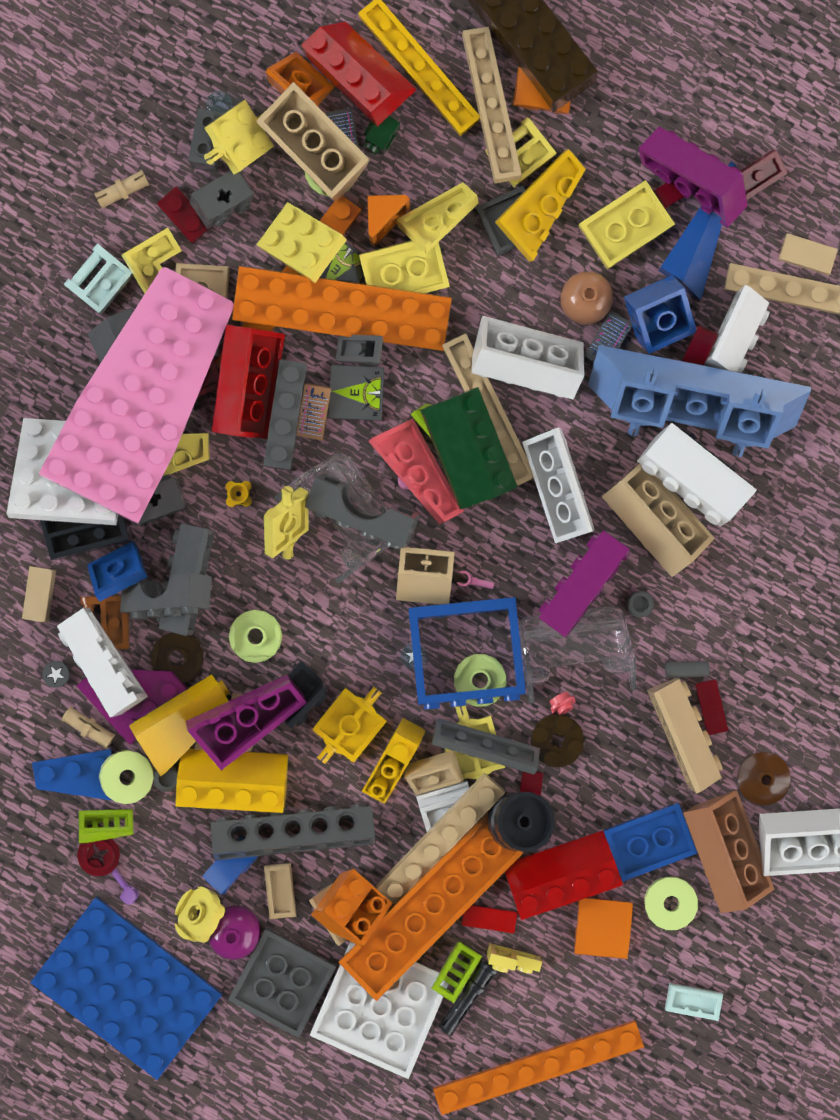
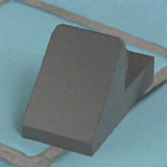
[335,335,383,367]

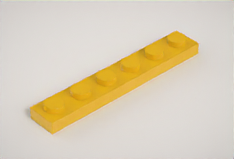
[358,0,480,137]

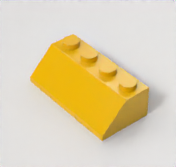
[175,748,289,813]

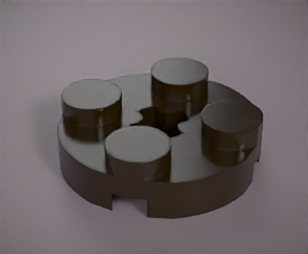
[530,714,584,767]

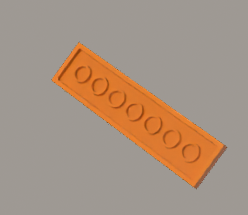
[232,265,452,351]
[338,809,524,1001]

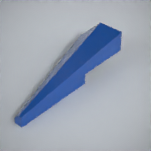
[658,161,737,301]

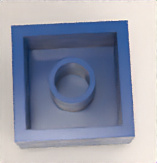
[624,275,696,354]

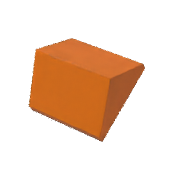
[266,52,335,106]
[368,195,410,247]

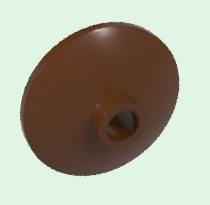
[737,752,791,805]

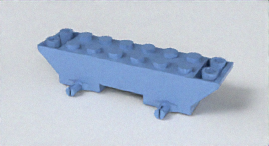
[588,345,811,457]

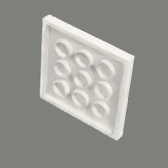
[7,418,118,525]
[310,941,451,1079]

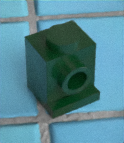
[363,116,400,155]

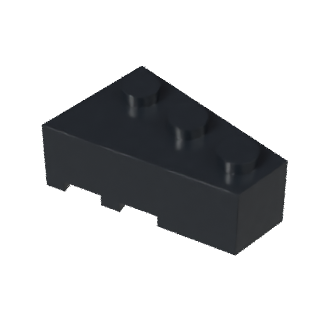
[40,515,134,560]

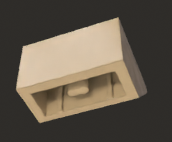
[396,547,455,605]

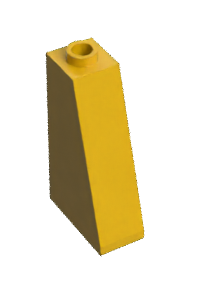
[129,674,230,776]

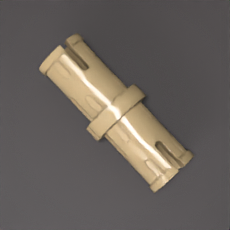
[94,170,150,209]
[61,706,116,749]

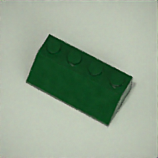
[420,387,518,509]

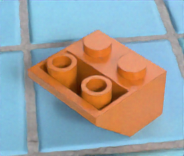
[311,869,393,946]

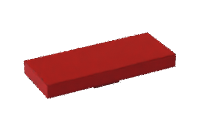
[461,905,518,934]

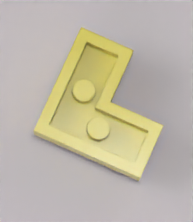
[122,228,182,294]
[487,943,542,974]

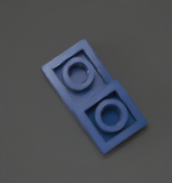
[202,835,258,895]

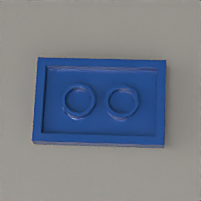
[603,802,698,881]

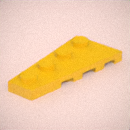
[495,149,586,262]

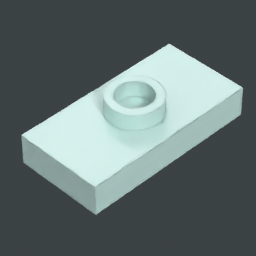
[665,983,723,1021]

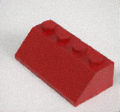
[301,21,416,127]
[212,325,285,439]
[505,830,623,920]

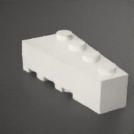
[57,608,148,718]

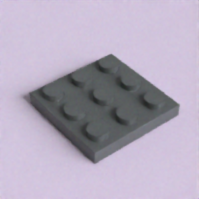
[228,927,337,1038]

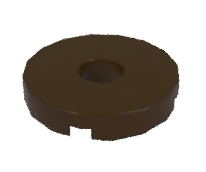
[151,632,204,684]

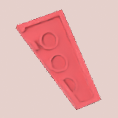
[368,419,464,525]

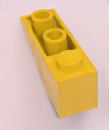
[362,718,426,804]

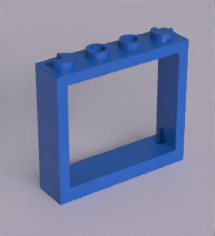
[408,597,526,710]

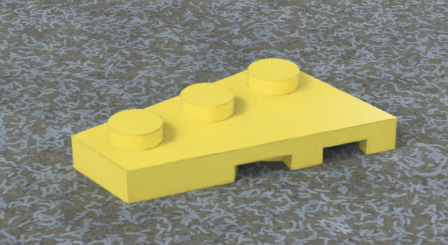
[396,182,479,254]
[163,433,210,476]

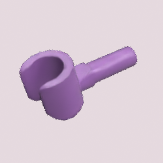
[111,868,139,905]

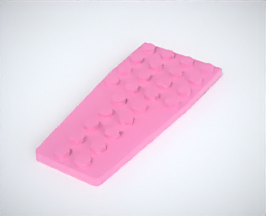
[39,267,234,524]

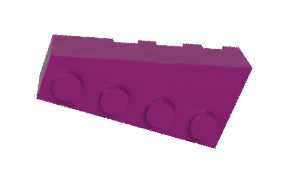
[638,126,748,228]
[538,530,630,638]
[186,675,307,770]

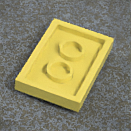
[578,180,675,270]
[256,202,347,283]
[359,240,450,293]

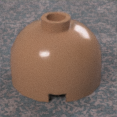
[560,271,614,325]

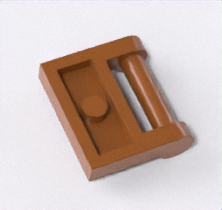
[80,596,130,649]

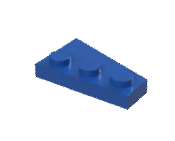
[32,748,113,801]

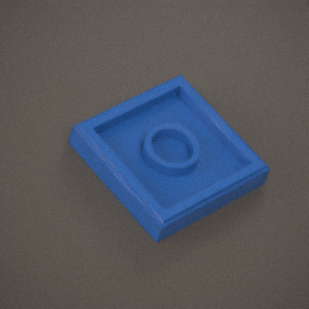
[87,541,147,602]

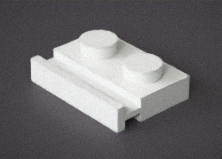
[416,780,469,832]

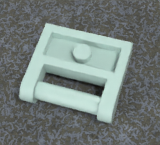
[64,244,133,315]

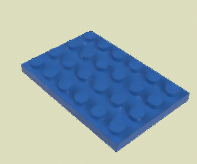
[30,896,223,1080]

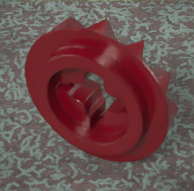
[77,838,121,876]

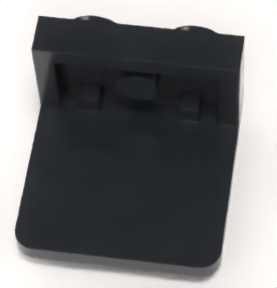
[285,660,328,729]

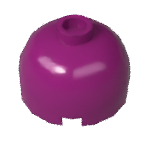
[209,905,261,960]

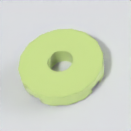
[229,610,282,663]
[454,654,506,707]
[99,750,154,804]
[644,876,698,930]

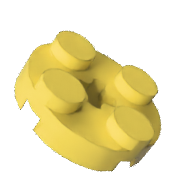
[175,887,225,943]

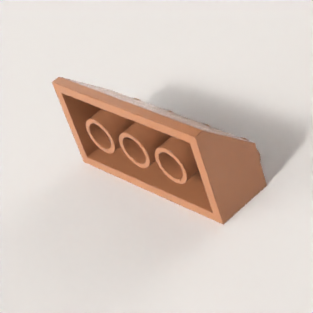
[683,790,775,913]

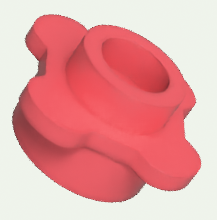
[550,692,576,715]

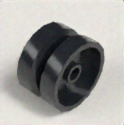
[487,792,555,852]

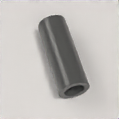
[665,661,709,678]

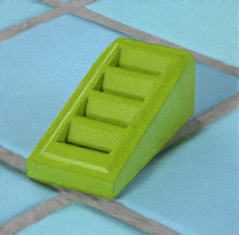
[78,809,134,843]
[431,942,482,1003]

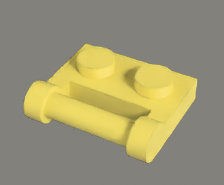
[485,117,557,188]

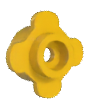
[225,481,252,507]

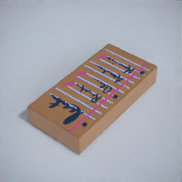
[297,383,332,440]

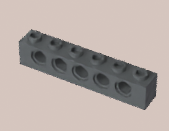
[211,804,375,861]

